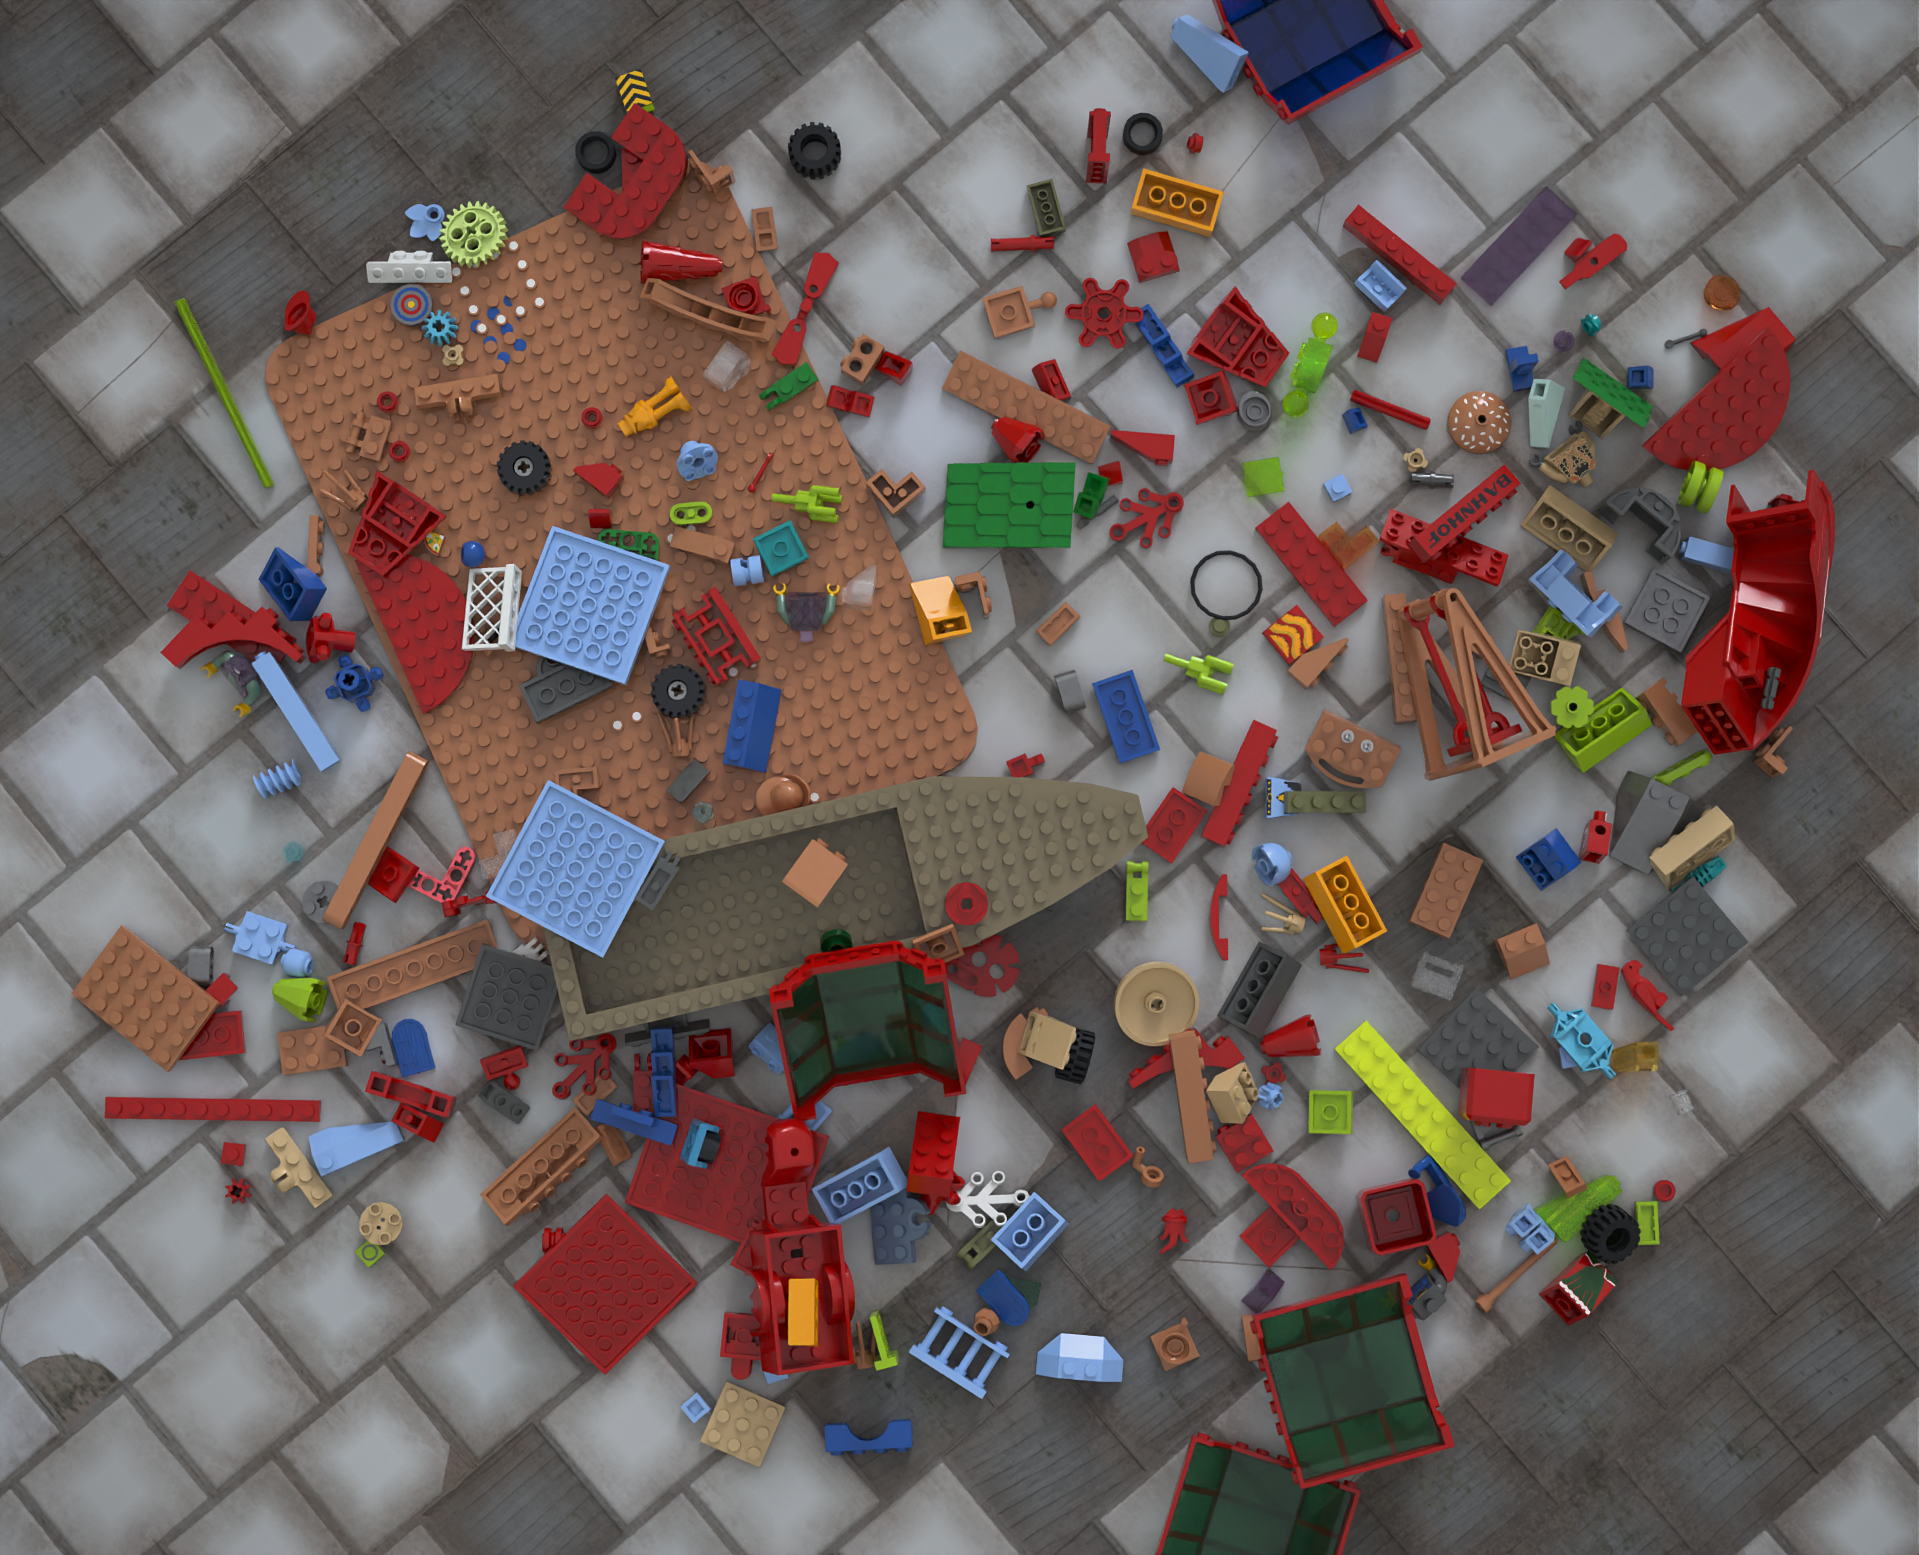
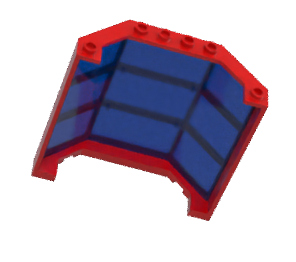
[1212,0,1423,125]

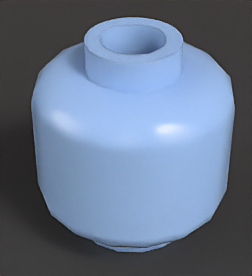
[280,948,314,978]

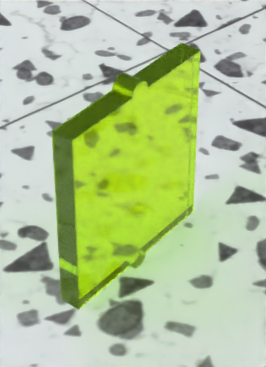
[1242,457,1285,497]

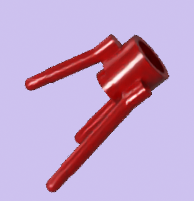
[1319,943,1369,973]

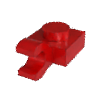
[1006,753,1045,777]

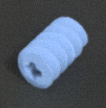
[253,759,301,799]

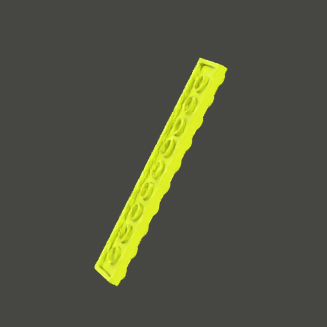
[1334,1020,1511,1210]

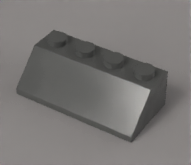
[1217,942,1302,1039]

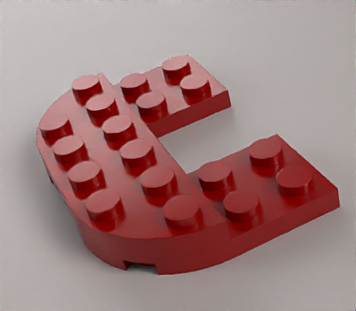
[564,103,688,240]

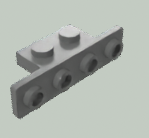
[625,1014,710,1047]

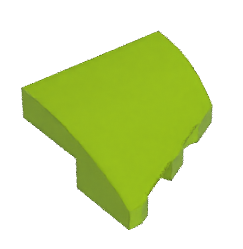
[1533,606,1584,640]

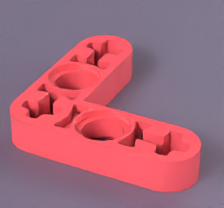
[408,847,477,903]

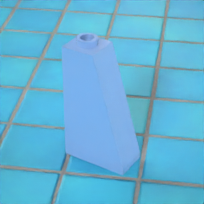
[1170,14,1249,93]

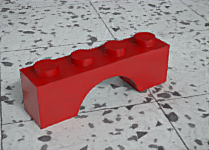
[365,1071,457,1118]

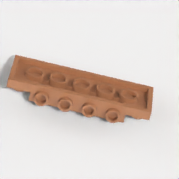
[480,1107,603,1226]

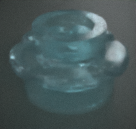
[693,802,714,823]
[283,841,304,862]

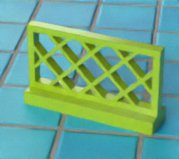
[870,1310,899,1371]

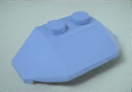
[1036,1333,1123,1382]

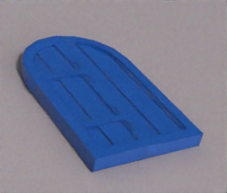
[392,1019,436,1078]
[976,1269,1030,1326]

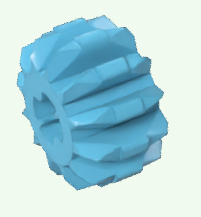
[422,310,459,347]

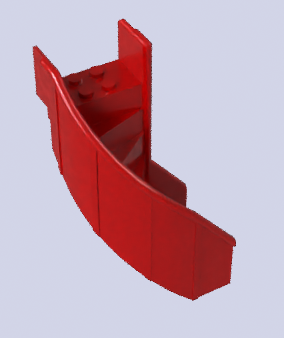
[1681,470,1835,755]

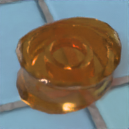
[1704,275,1740,311]

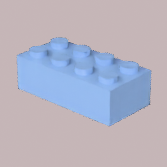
[812,1147,908,1224]

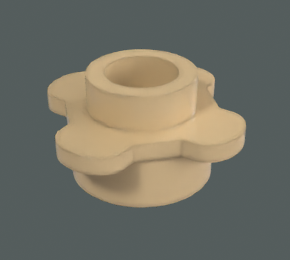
[442,345,464,366]
[1403,448,1428,472]

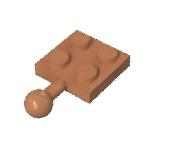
[982,286,1057,339]

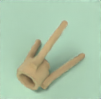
[1261,893,1306,935]

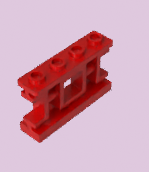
[672,587,761,687]

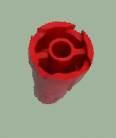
[640,241,723,284]

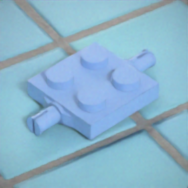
[224,911,296,965]

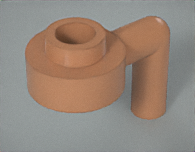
[1132,1147,1164,1188]

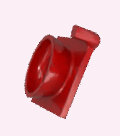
[721,276,771,315]

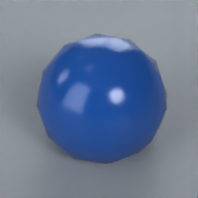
[461,541,486,568]

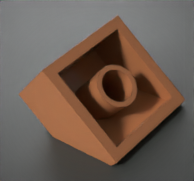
[1494,923,1550,980]

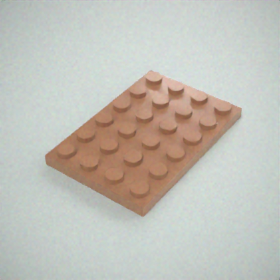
[71,925,220,1072]

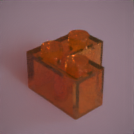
[1318,521,1380,571]

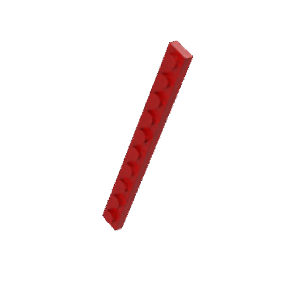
[105,1097,321,1122]

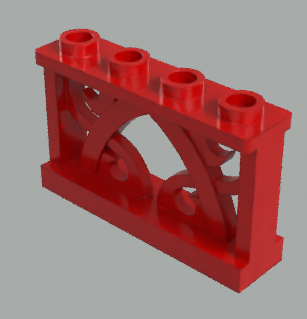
[1086,108,1111,184]

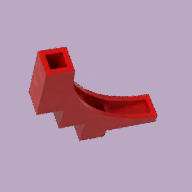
[160,606,306,669]

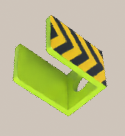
[615,69,654,113]

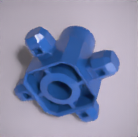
[325,654,384,712]

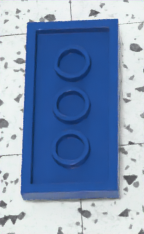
[1092,670,1160,764]

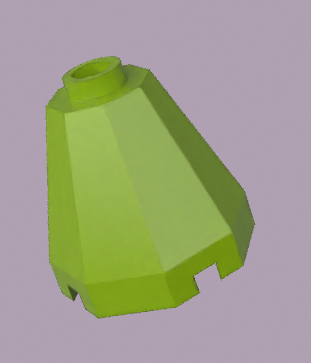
[272,978,328,1023]

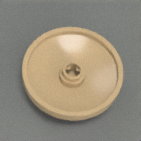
[1113,961,1199,1046]

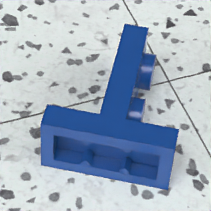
[1505,346,1539,392]

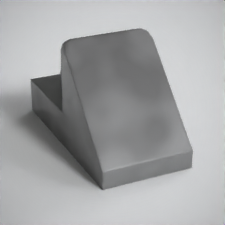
[365,1023,398,1067]

